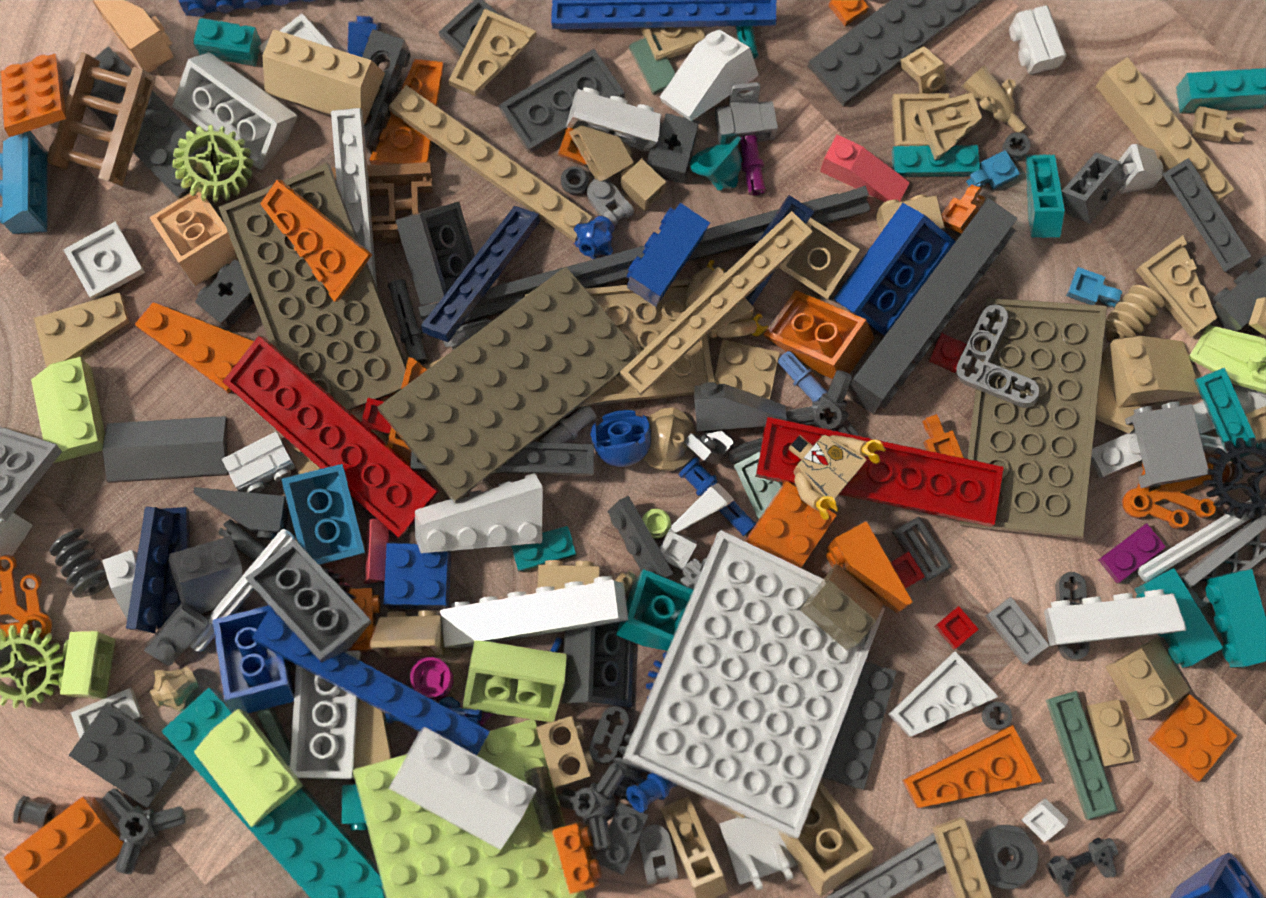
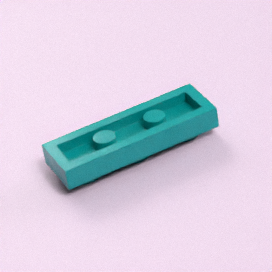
[892,145,980,177]
[1194,368,1259,462]

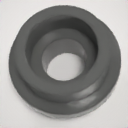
[561,166,589,195]

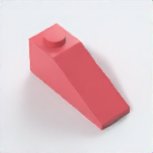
[820,134,910,202]

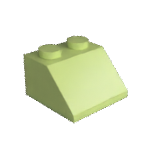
[58,631,116,699]

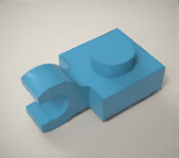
[966,150,1020,190]
[1066,267,1122,307]

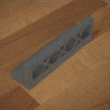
[1162,158,1251,273]

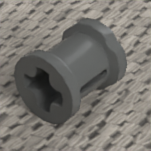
[13,796,56,829]

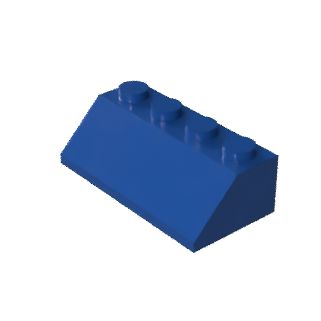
[834,203,956,336]

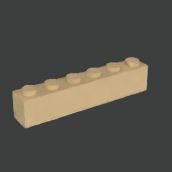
[1096,57,1234,205]

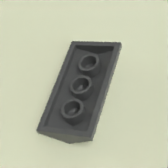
[102,416,228,483]
[245,539,371,663]

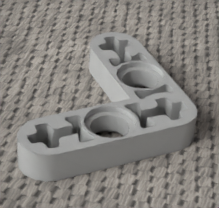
[956,304,1040,408]

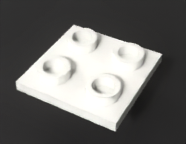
[719,816,797,891]

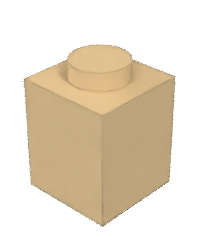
[621,159,666,211]

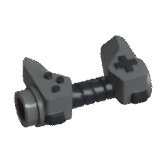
[1046,838,1118,897]

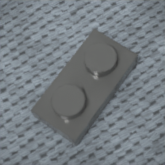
[144,603,208,667]

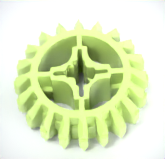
[172,124,253,203]
[0,624,64,709]

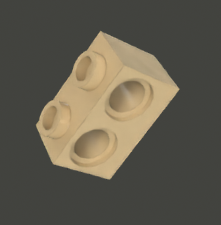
[536,716,595,789]

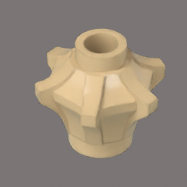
[149,666,199,713]

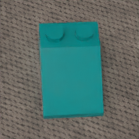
[616,569,693,651]

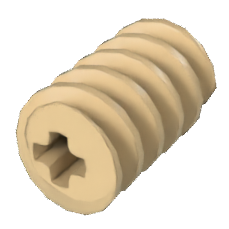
[1104,285,1165,342]

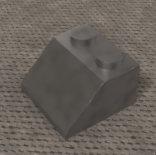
[168,536,243,614]

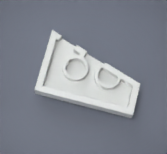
[888,651,998,737]

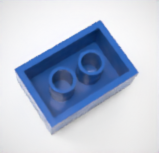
[626,203,710,307]
[213,605,294,714]

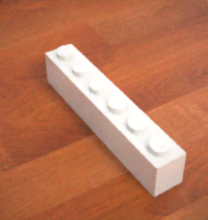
[441,576,628,649]

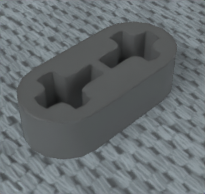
[589,706,629,764]

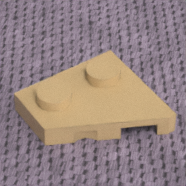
[917,92,982,160]

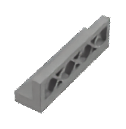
[1180,514,1266,609]

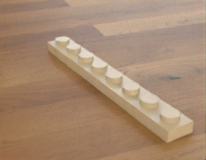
[389,85,592,242]
[620,211,813,395]

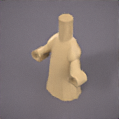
[962,66,1026,132]

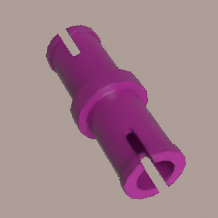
[739,135,767,196]

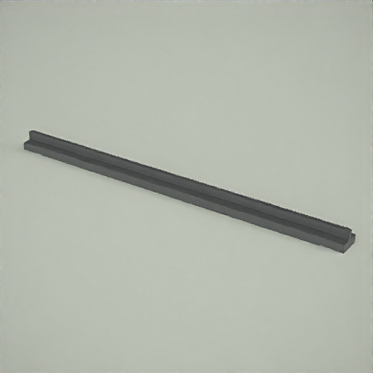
[418,186,870,323]

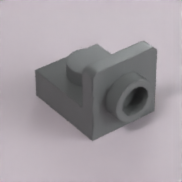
[684,429,735,465]

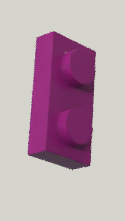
[1098,523,1166,583]

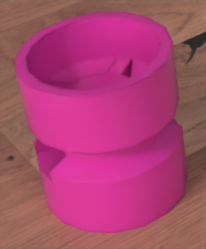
[410,657,454,701]

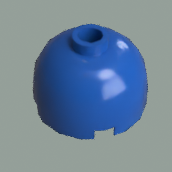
[590,410,651,467]

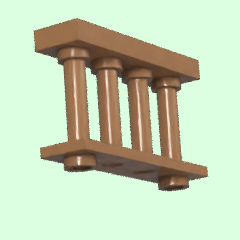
[47,52,156,187]

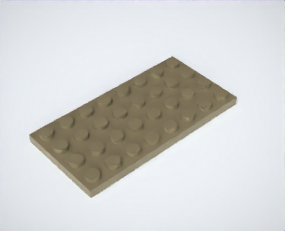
[219,163,407,410]
[378,266,639,503]
[960,298,1107,539]

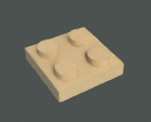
[714,340,780,400]

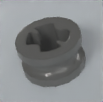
[1002,132,1030,161]
[982,702,1012,730]

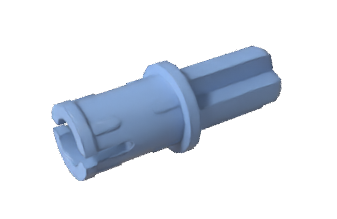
[778,351,828,402]

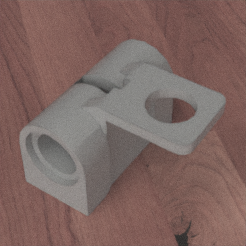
[715,82,778,145]

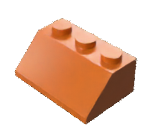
[3,796,124,898]

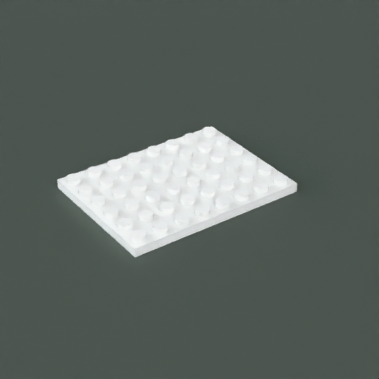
[622,530,885,839]

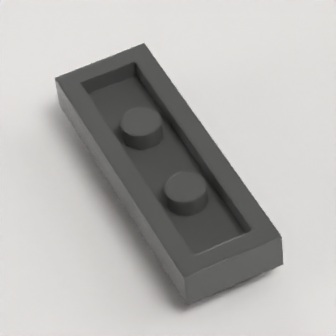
[607,496,673,579]

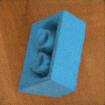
[0,131,47,234]
[281,464,365,565]

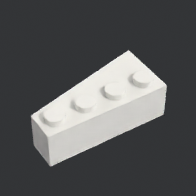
[415,473,543,553]

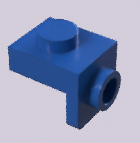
[347,16,381,57]

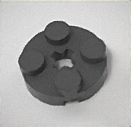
[974,825,1038,889]

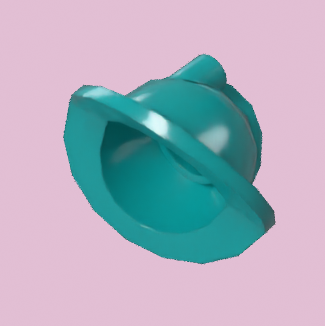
[690,136,742,191]

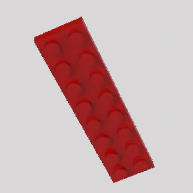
[222,336,439,538]
[755,417,1004,527]

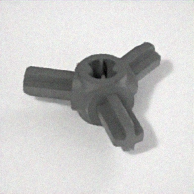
[786,370,862,437]
[557,763,626,851]
[102,788,186,874]

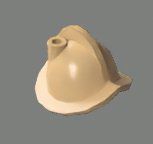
[643,407,697,471]

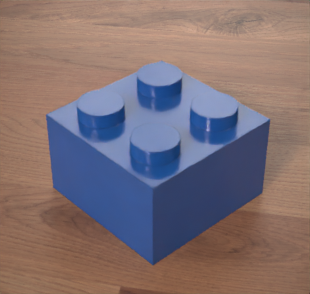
[384,543,451,610]

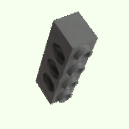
[362,29,411,154]

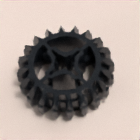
[1203,438,1266,519]

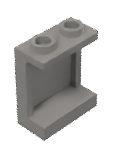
[1125,401,1208,489]

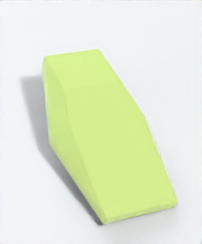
[1189,325,1266,393]

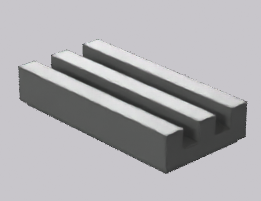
[892,516,952,583]

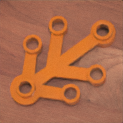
[1122,459,1230,529]
[0,554,53,639]

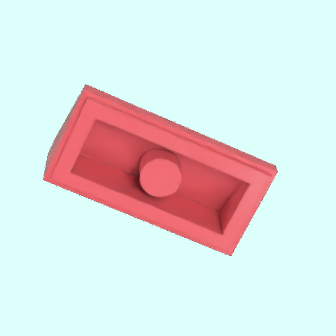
[364,519,389,584]

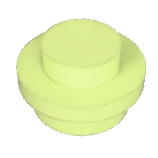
[642,509,671,539]

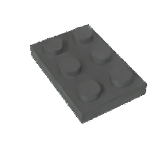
[68,702,184,808]

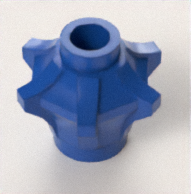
[573,216,614,259]

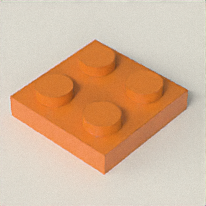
[1148,694,1237,782]

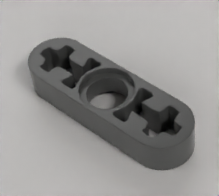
[1055,572,1090,661]

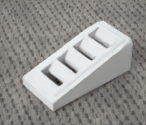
[671,484,734,533]

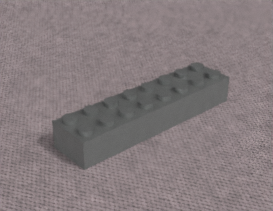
[846,198,1018,415]

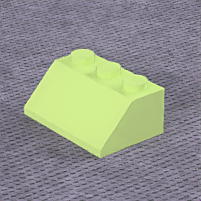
[31,357,105,463]
[462,640,567,722]
[194,709,303,827]

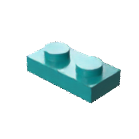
[511,526,576,572]

